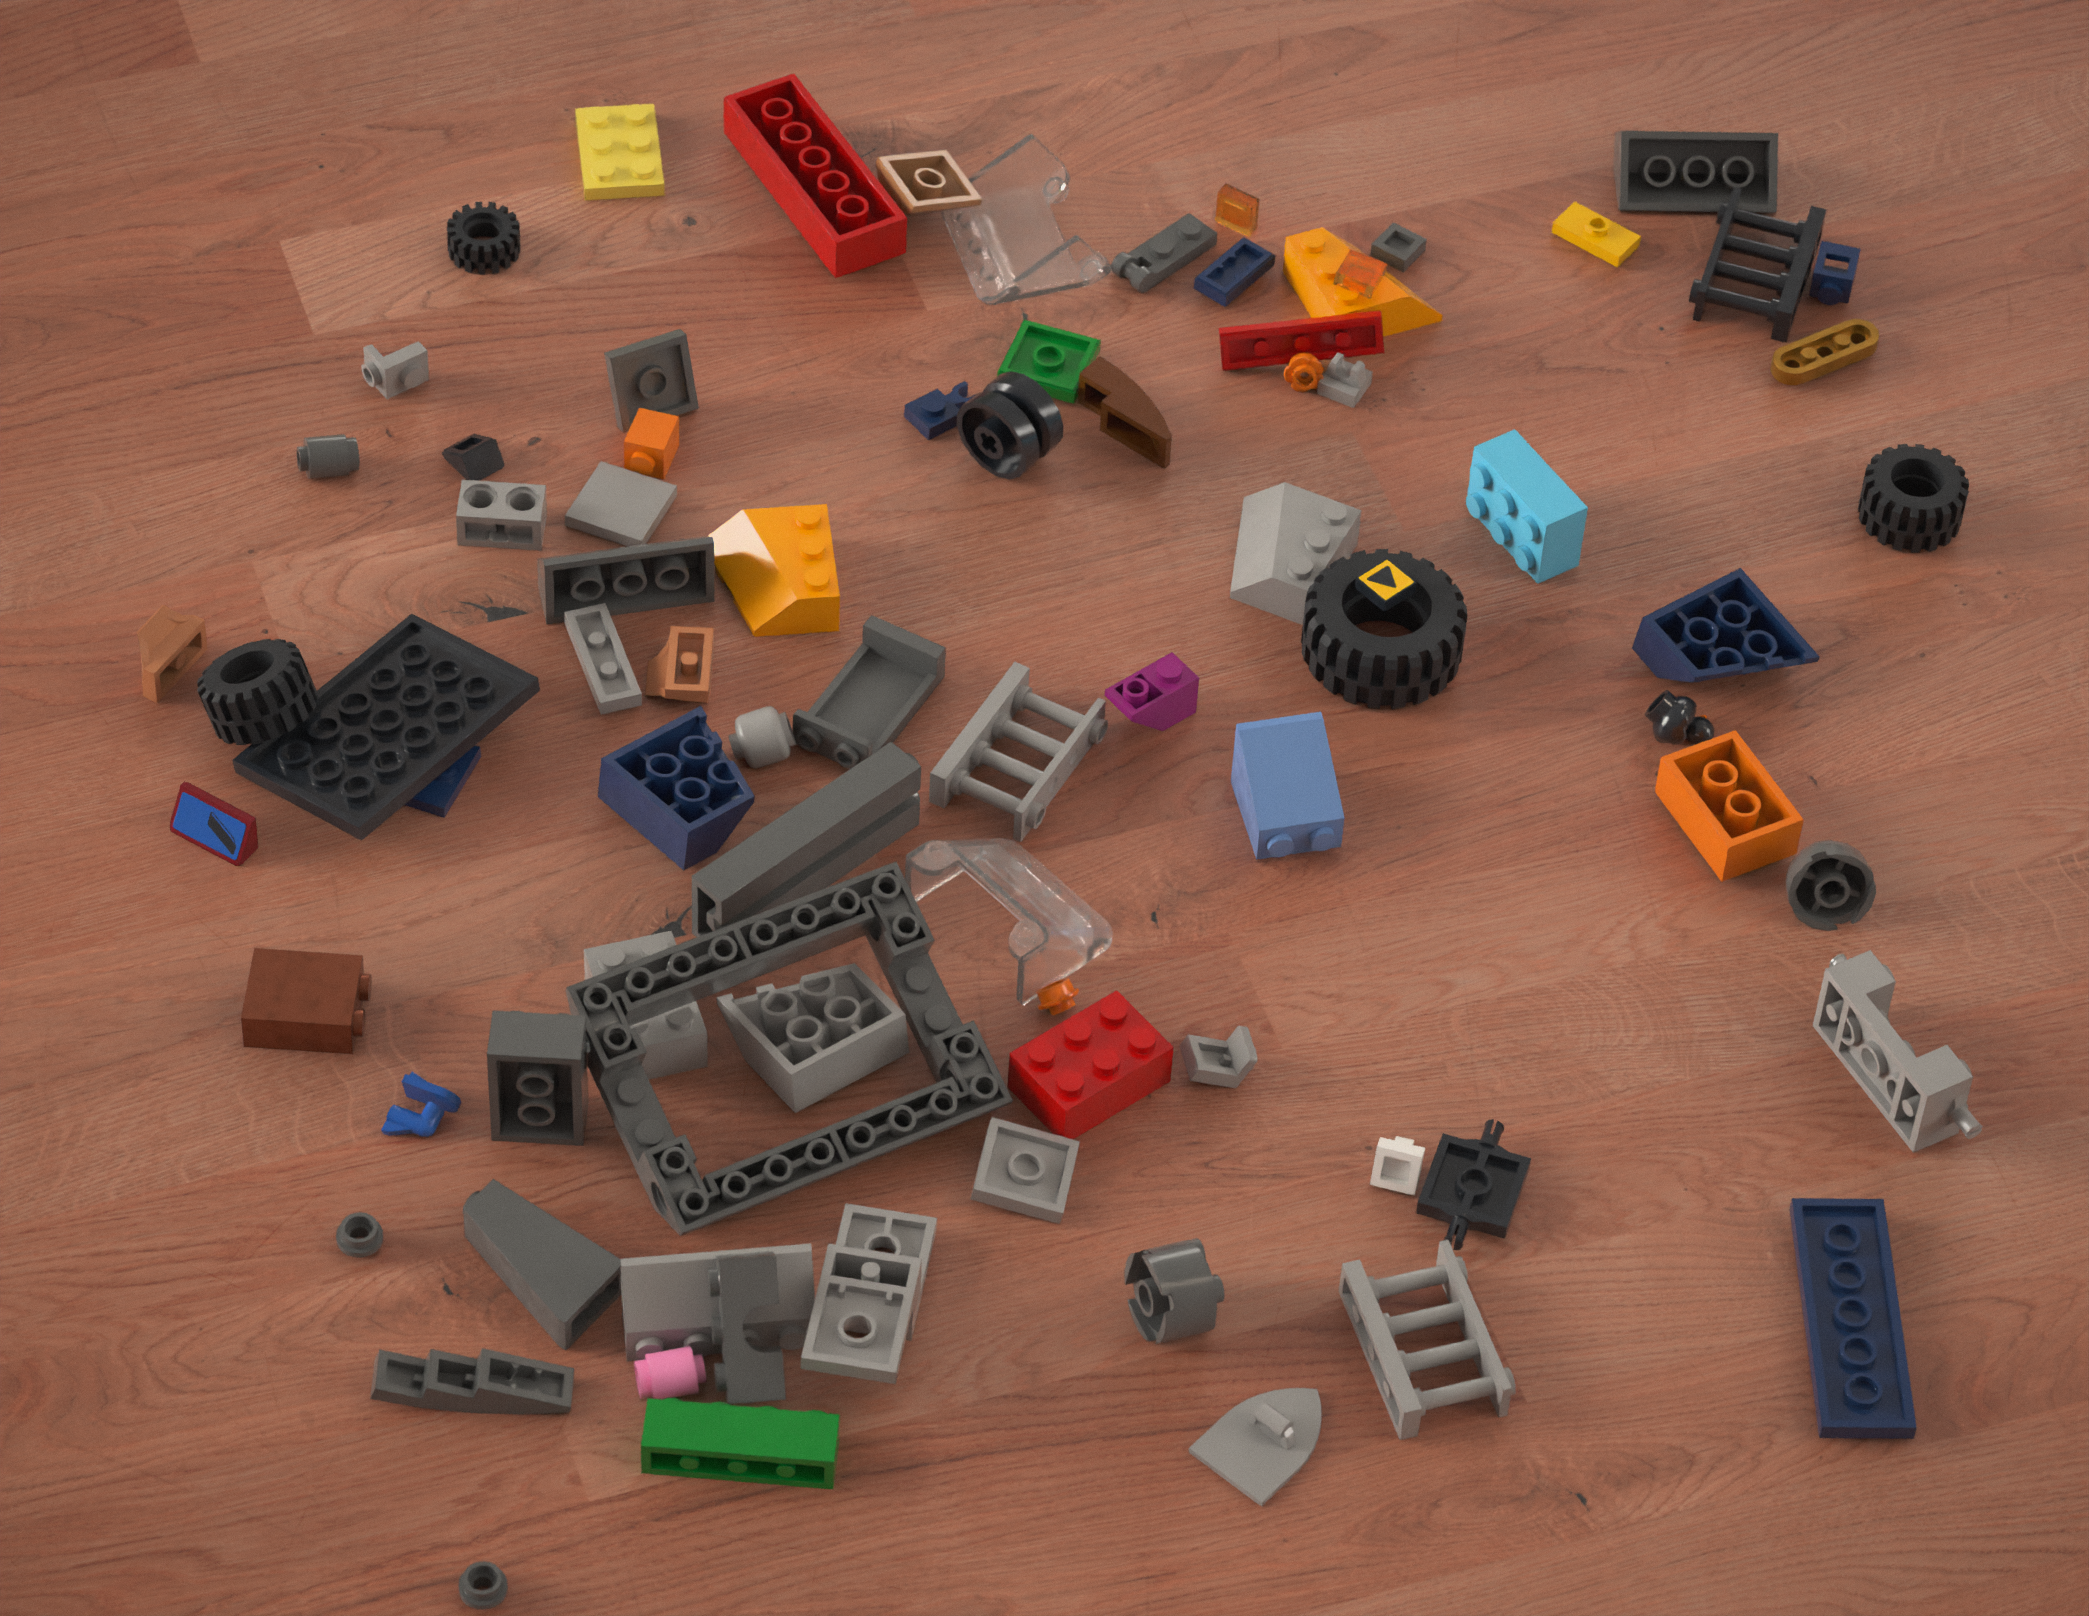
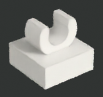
[1370,1136,1425,1196]

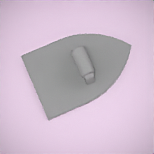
[1188,1388,1322,1507]

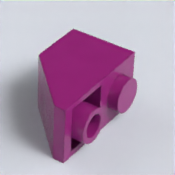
[1104,652,1199,731]

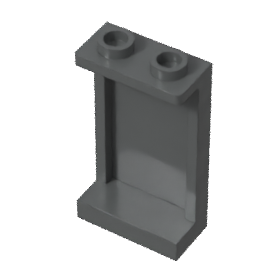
[792,615,946,769]

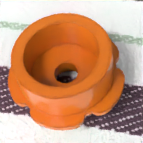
[1284,353,1324,392]
[1036,977,1079,1015]

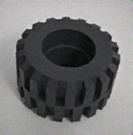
[1858,444,1969,553]
[197,639,318,745]

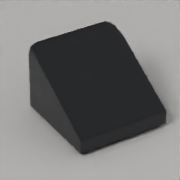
[442,434,504,481]

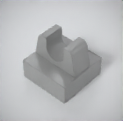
[1317,353,1373,408]

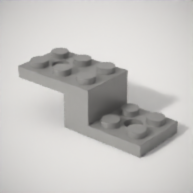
[801,1203,937,1384]

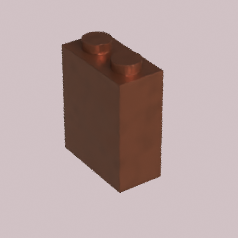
[241,948,372,1054]

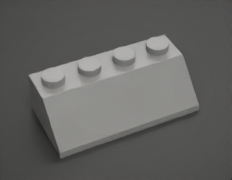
[620,1244,815,1361]

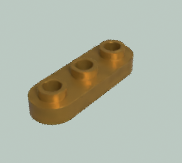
[1770,319,1879,385]

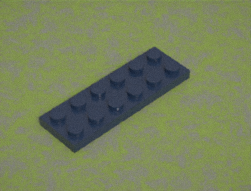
[1789,1198,1917,1439]

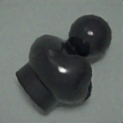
[1645,690,1714,745]

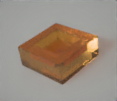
[1215,183,1260,237]
[1333,249,1387,299]

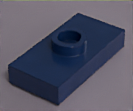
[1194,237,1275,307]
[405,745,481,818]

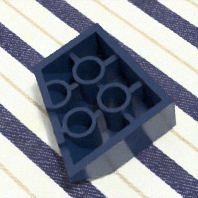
[1632,568,1820,683]
[598,706,755,870]

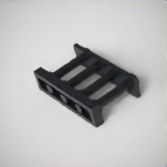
[1689,187,1827,343]

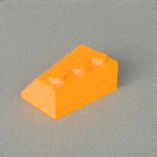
[1282,227,1443,337]
[708,504,840,637]

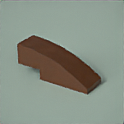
[1078,356,1172,469]

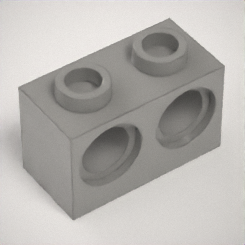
[456,480,547,551]

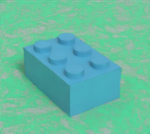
[1466,429,1588,584]

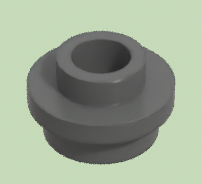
[336,1212,383,1258]
[458,1561,508,1610]

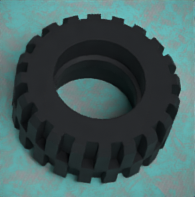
[1301,549,1468,709]

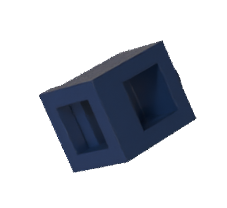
[1809,241,1861,305]

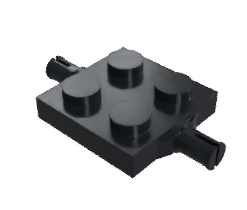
[1416,1119,1531,1250]

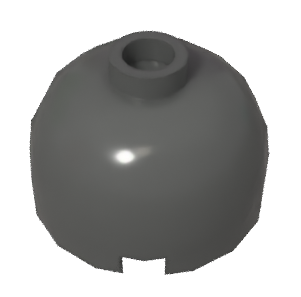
[1786,840,1876,931]

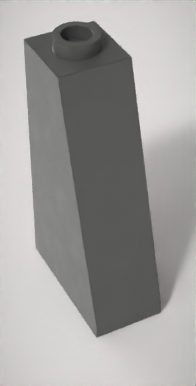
[463,1179,621,1350]

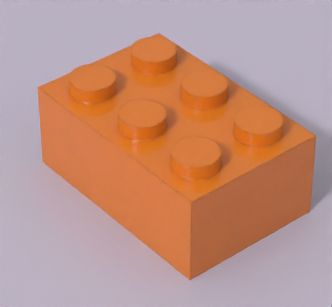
[1655,730,1804,882]

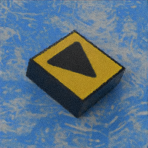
[1355,558,1417,612]

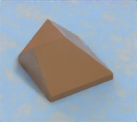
[876,150,982,217]

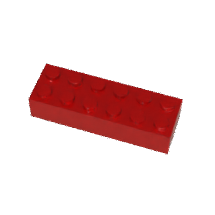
[724,73,907,278]

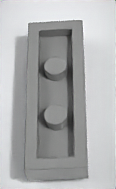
[564,603,642,715]

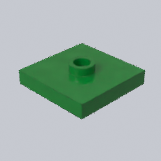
[997,319,1101,404]

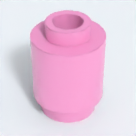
[634,1346,706,1399]

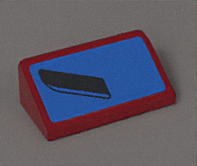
[170,781,259,866]

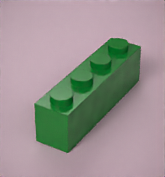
[641,1398,840,1490]

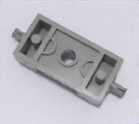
[1813,950,1983,1153]

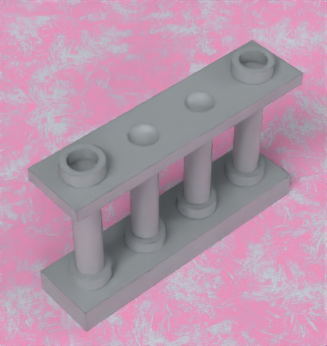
[929,662,1108,842]
[1339,1240,1516,1440]

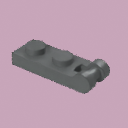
[1110,213,1218,293]

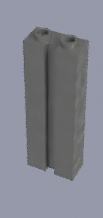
[692,742,921,937]

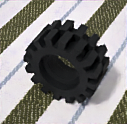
[447,202,521,275]

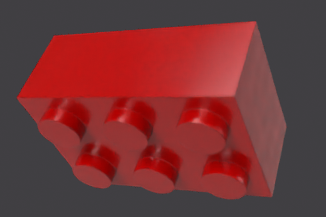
[1007,990,1174,1139]

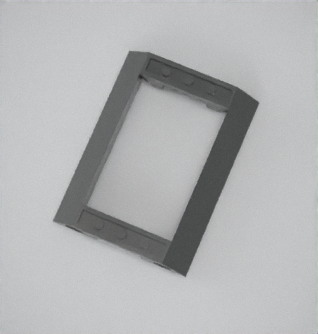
[566,861,1013,1236]

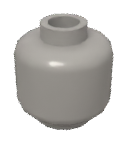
[728,706,796,769]

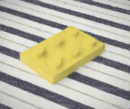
[575,104,665,201]

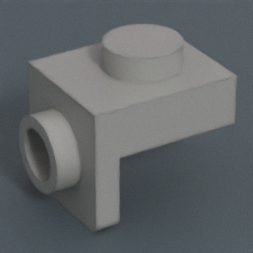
[361,341,429,399]
[1179,1026,1258,1088]

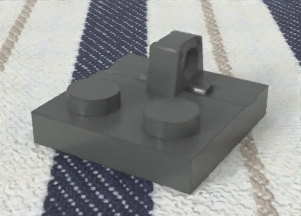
[604,329,699,433]

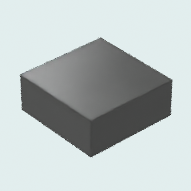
[1370,222,1427,273]

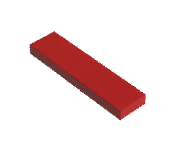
[1218,311,1384,371]

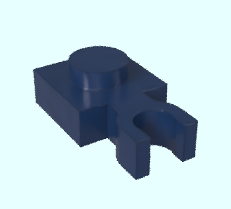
[904,381,977,441]

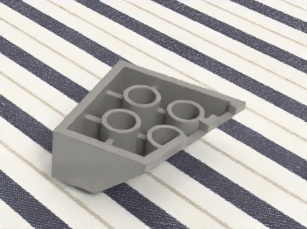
[1230,482,1361,625]
[716,963,909,1113]

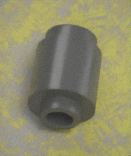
[296,434,360,479]

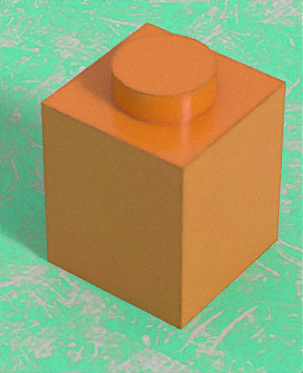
[624,408,679,480]

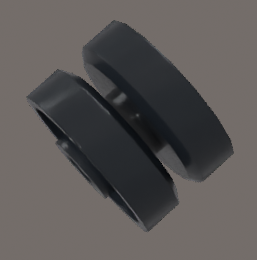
[957,371,1064,480]

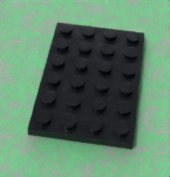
[232,614,540,841]

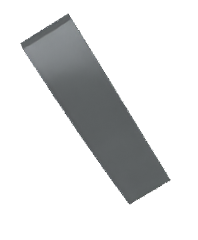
[370,1348,574,1415]

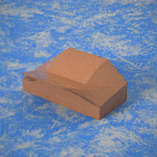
[137,605,208,703]
[645,626,714,703]

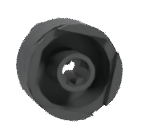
[1124,1238,1225,1344]

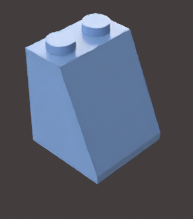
[1231,712,1345,860]

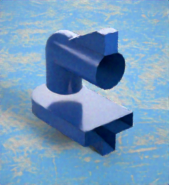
[381,1071,462,1137]

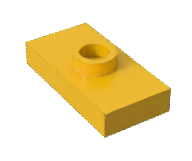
[1551,202,1641,268]

